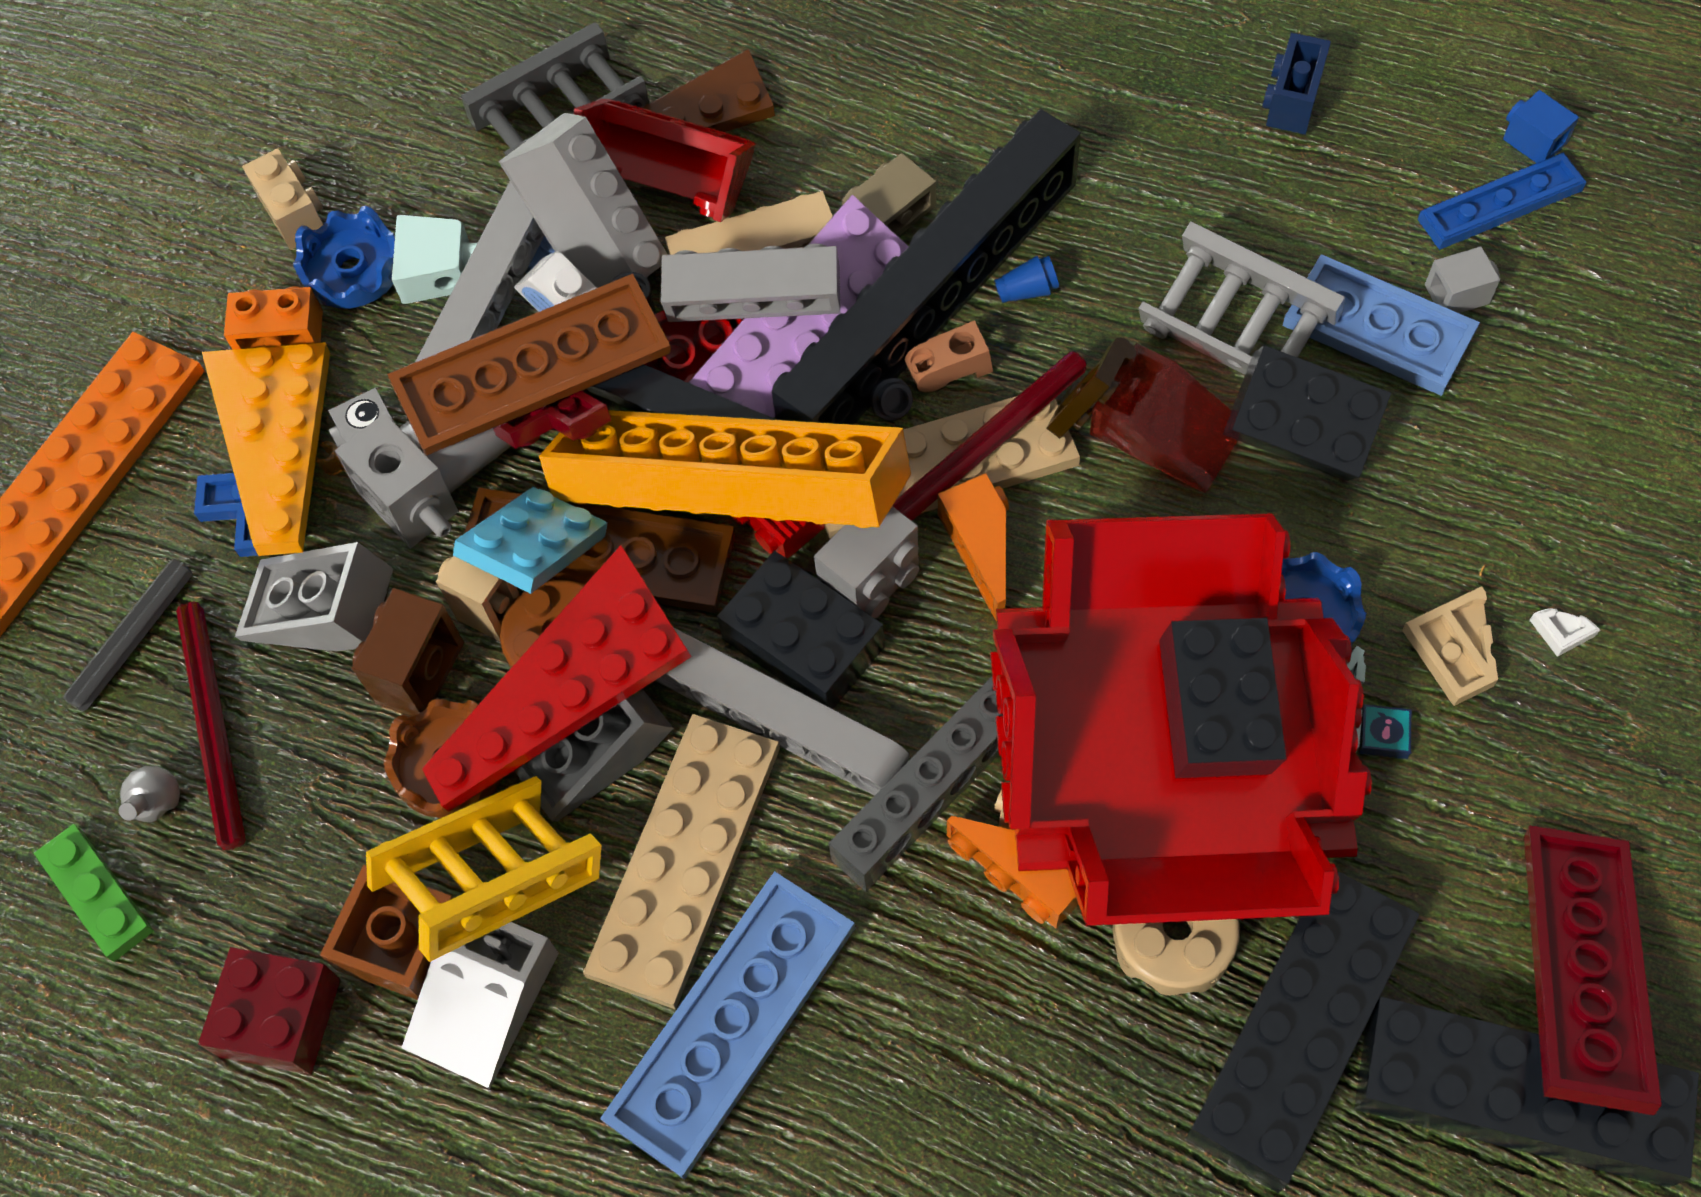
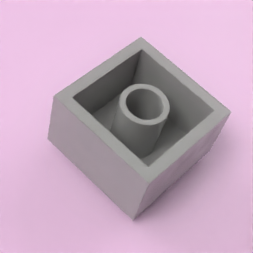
[814,506,919,618]

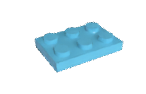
[453,487,608,594]

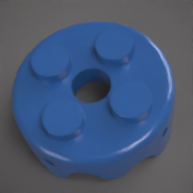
[293,206,395,309]
[1281,552,1366,647]

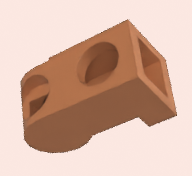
[905,320,993,392]

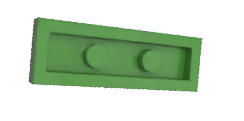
[34,824,154,962]

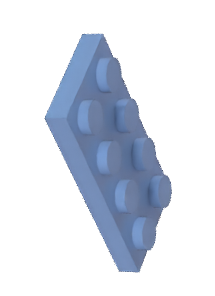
[1282,254,1480,396]

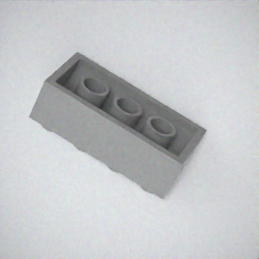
[499,113,668,288]

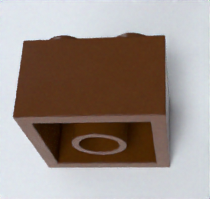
[351,588,464,716]

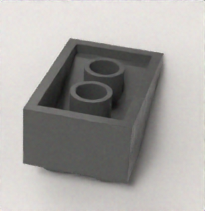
[514,689,674,822]

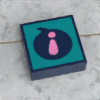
[1359,704,1412,759]

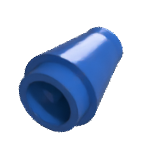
[994,255,1059,304]

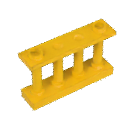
[366,776,602,962]

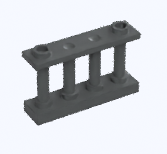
[460,22,649,156]

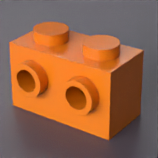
[224,286,323,350]

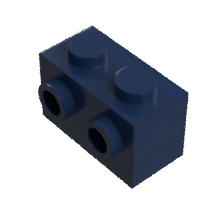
[1262,32,1331,135]

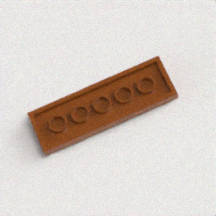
[387,274,671,456]

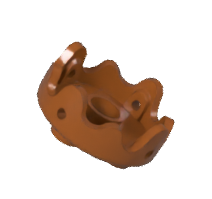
[500,580,584,668]
[384,699,502,818]

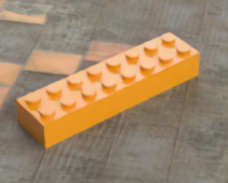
[539,410,911,528]

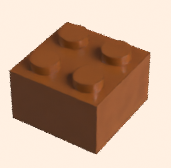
[320,865,453,1000]

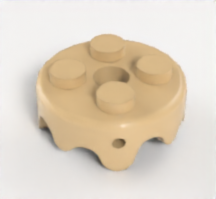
[1112,919,1240,996]

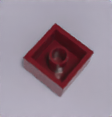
[198,947,341,1075]

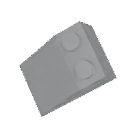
[235,542,393,652]

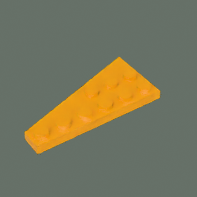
[202,342,330,556]

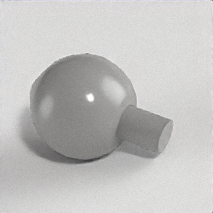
[119,766,180,822]

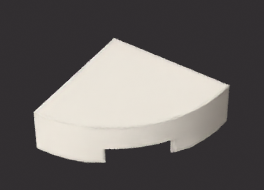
[1530,608,1600,657]

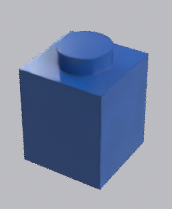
[1503,90,1579,163]

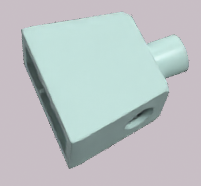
[392,215,478,304]

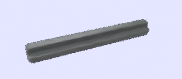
[63,559,193,712]

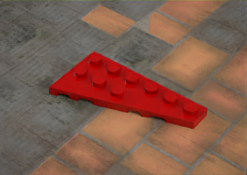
[422,545,692,812]

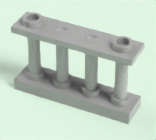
[1138,221,1345,375]

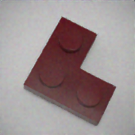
[493,391,612,449]

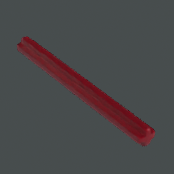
[892,351,1087,521]
[176,601,246,850]

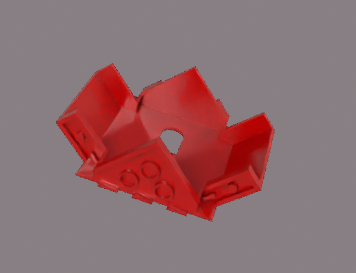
[990,513,1372,926]

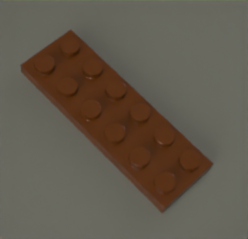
[464,488,736,613]

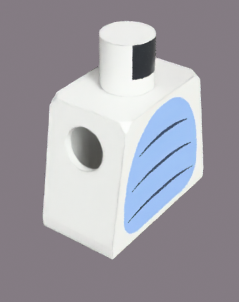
[514,251,596,312]

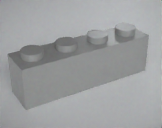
[661,244,841,322]

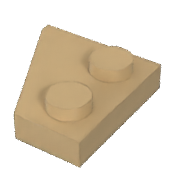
[1402,586,1498,706]

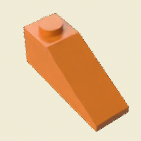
[938,473,1009,622]

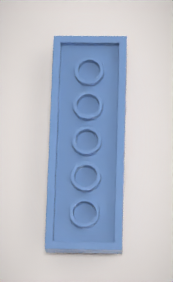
[600,871,856,1180]

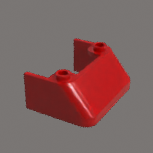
[573,99,756,222]

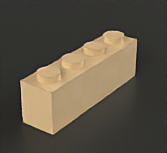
[665,191,833,255]

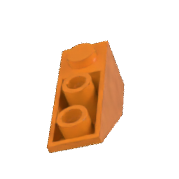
[947,815,1078,929]

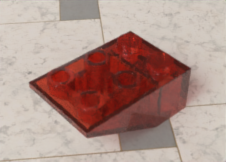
[1090,343,1238,493]

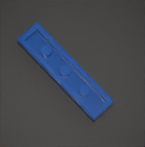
[1417,152,1587,250]

